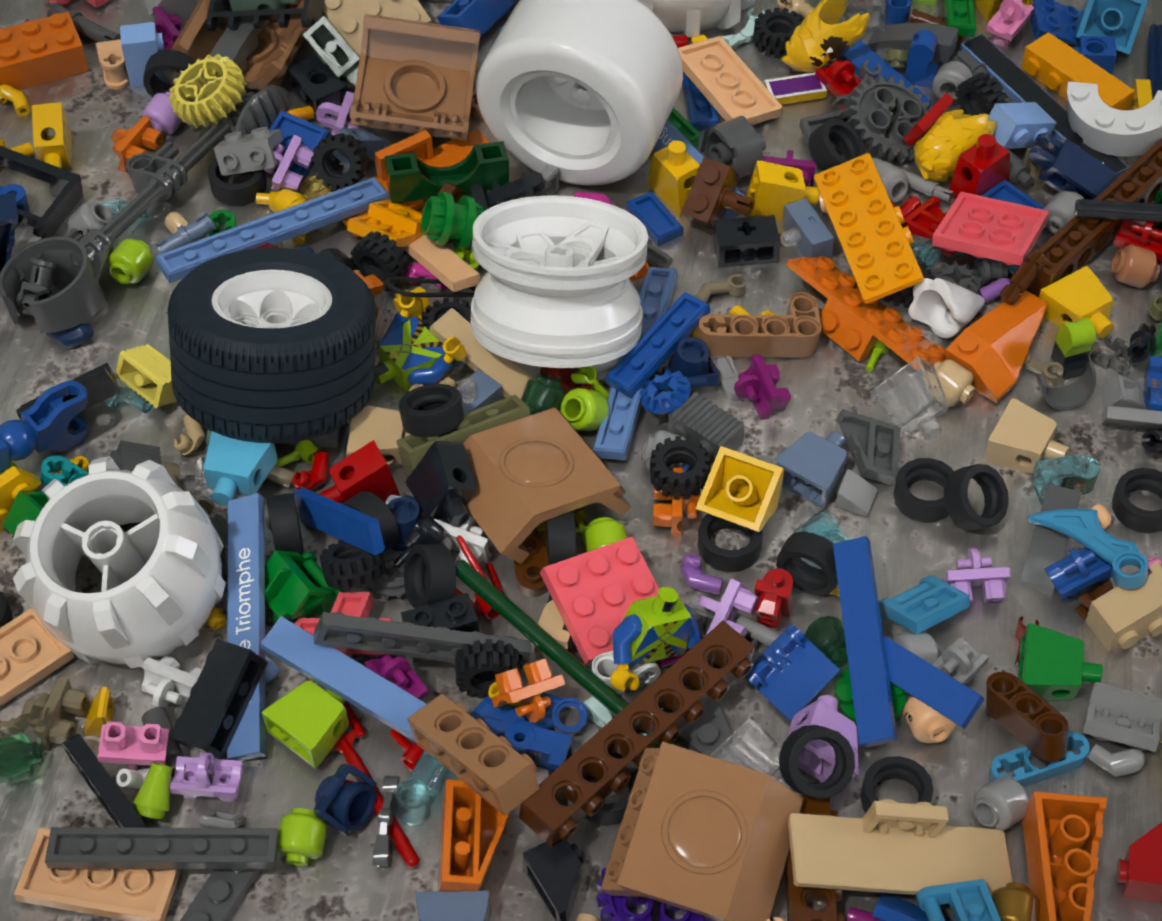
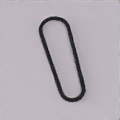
[385,276,476,298]

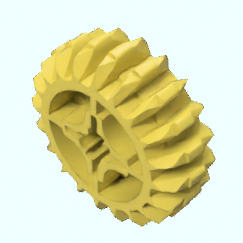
[169,54,247,128]

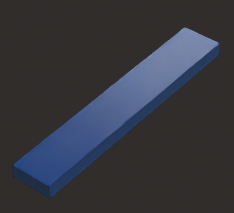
[833,536,898,748]

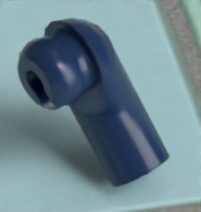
[45,324,94,348]

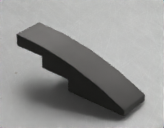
[210,10,270,73]

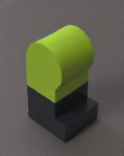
[1051,317,1096,380]

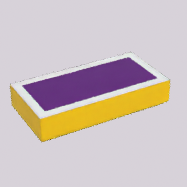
[764,72,827,105]

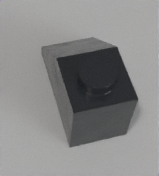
[523,839,584,921]

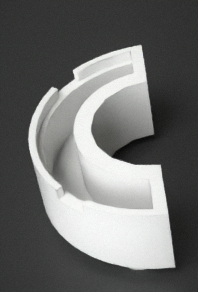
[1067,81,1162,157]

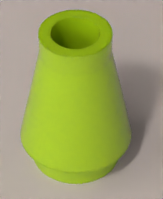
[133,762,173,820]

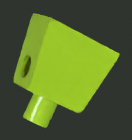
[261,681,349,769]

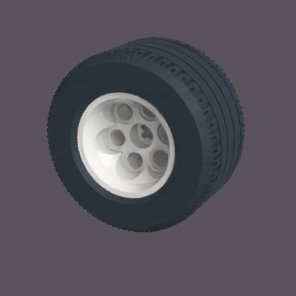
[167,248,376,444]

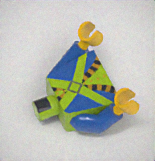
[375,291,466,390]
[610,587,713,692]

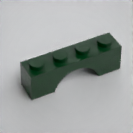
[385,141,509,203]

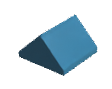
[1075,0,1148,55]

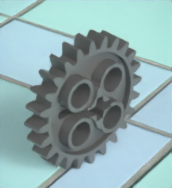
[844,75,935,164]

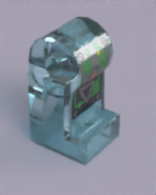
[1031,455,1100,505]

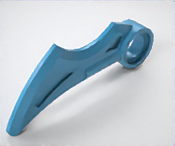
[1028,509,1148,589]

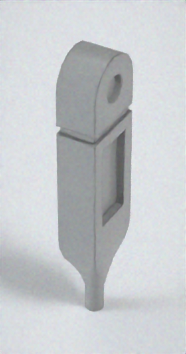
[708,356,742,402]

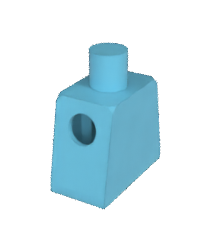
[204,431,278,506]

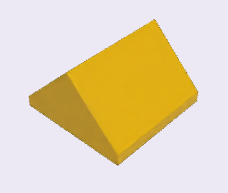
[695,446,784,532]

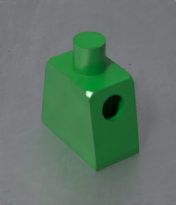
[1017,623,1103,701]

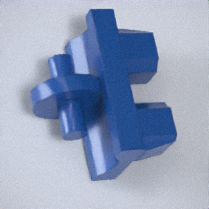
[1045,547,1112,600]

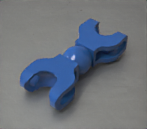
[0,380,88,472]

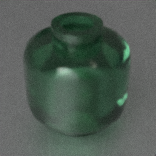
[521,374,566,415]
[804,616,848,667]
[0,733,42,785]

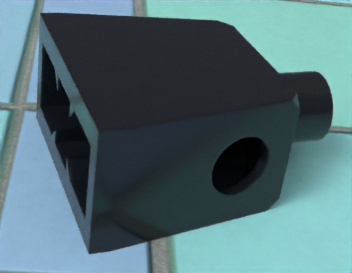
[405,441,477,526]

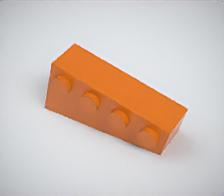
[1022,791,1107,921]

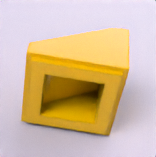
[83,687,115,736]

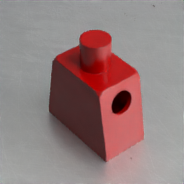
[949,134,1010,199]
[318,440,401,504]

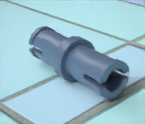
[155,212,217,254]

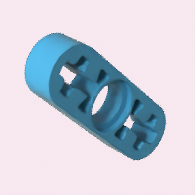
[988,731,1090,787]

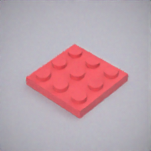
[932,192,1049,266]
[540,536,659,665]

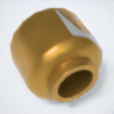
[991,882,1040,921]

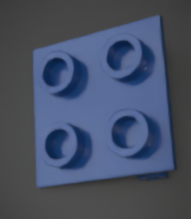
[1031,0,1080,47]
[745,624,841,722]

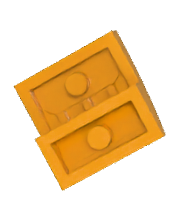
[347,199,423,248]

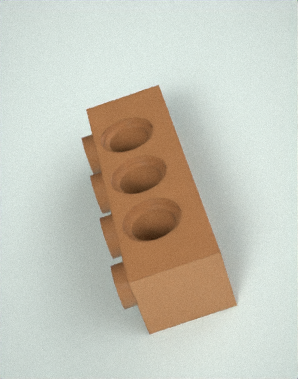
[407,694,540,816]

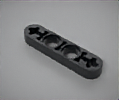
[62,733,146,828]

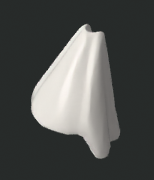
[908,278,985,338]

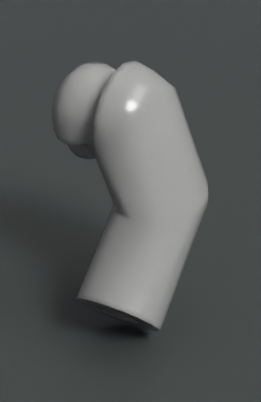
[1087,744,1146,777]

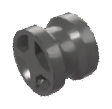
[974,257,1008,284]

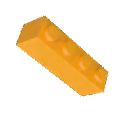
[1021,32,1135,111]

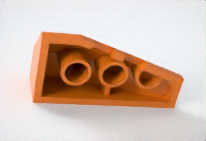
[945,290,1048,404]

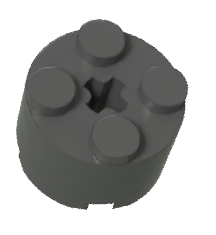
[698,116,766,179]

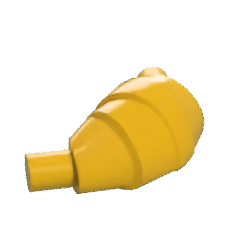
[255,189,311,245]

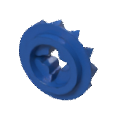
[640,369,691,414]

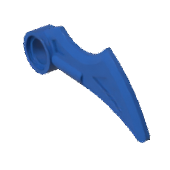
[470,692,587,737]

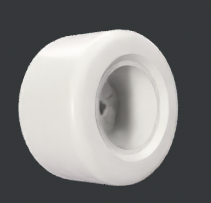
[476,0,683,186]

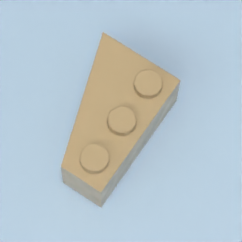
[1085,562,1162,653]

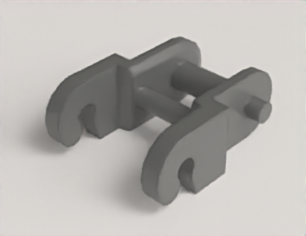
[1090,335,1137,375]

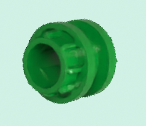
[421,192,485,250]

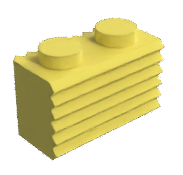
[115,344,177,408]

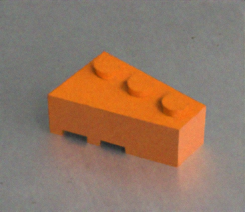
[437,779,514,891]

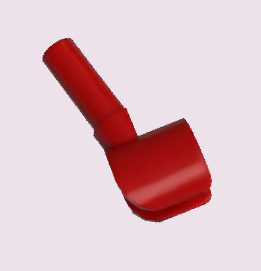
[390,729,426,772]

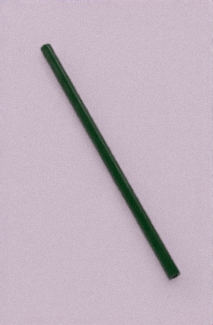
[455,560,677,746]

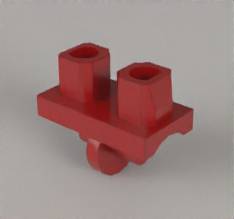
[815,59,861,110]
[1113,220,1162,264]
[754,568,793,630]

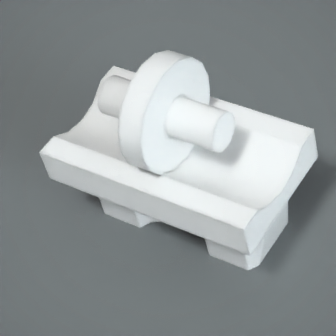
[434,514,492,566]
[142,655,202,708]

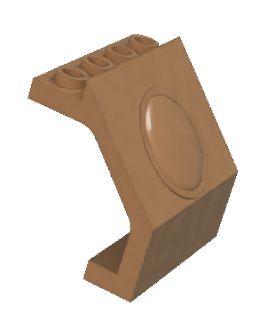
[170,0,312,90]
[350,14,480,141]
[463,407,631,564]
[600,741,804,921]

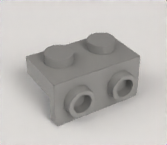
[214,127,283,176]
[1083,682,1162,752]

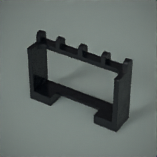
[206,0,324,31]
[0,146,83,239]

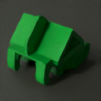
[264,550,346,624]

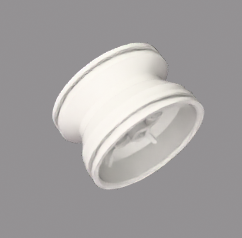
[470,195,648,368]

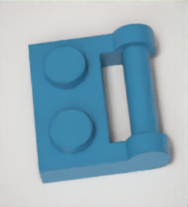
[879,575,970,634]
[916,879,1001,921]

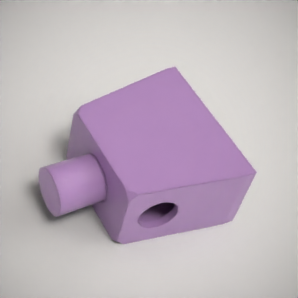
[786,695,859,782]

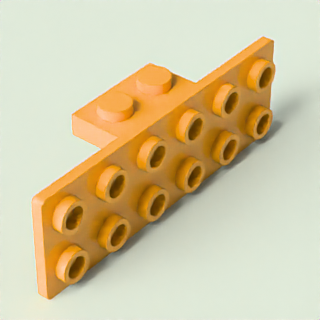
[814,153,924,304]

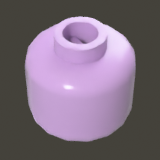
[143,92,183,135]

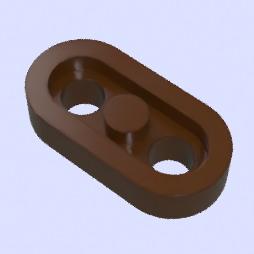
[513,534,549,597]

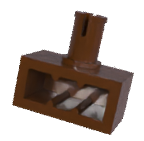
[681,157,755,230]

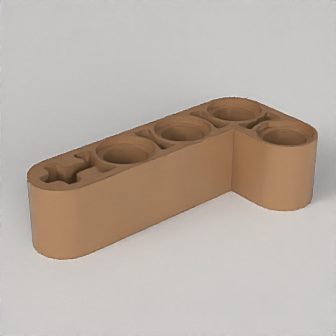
[696,292,821,358]

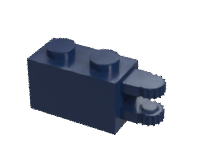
[1028,133,1115,200]

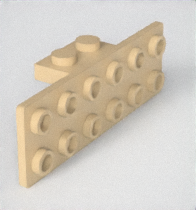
[788,799,1012,895]

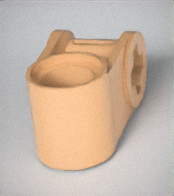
[96,39,130,89]

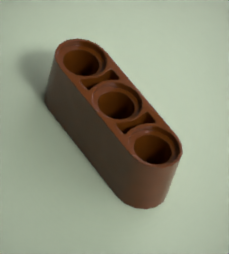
[986,671,1069,762]

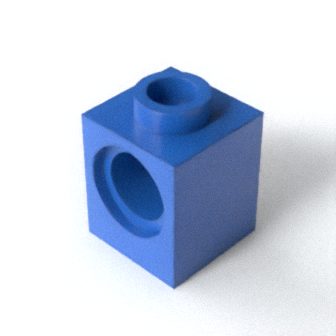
[1073,36,1117,75]

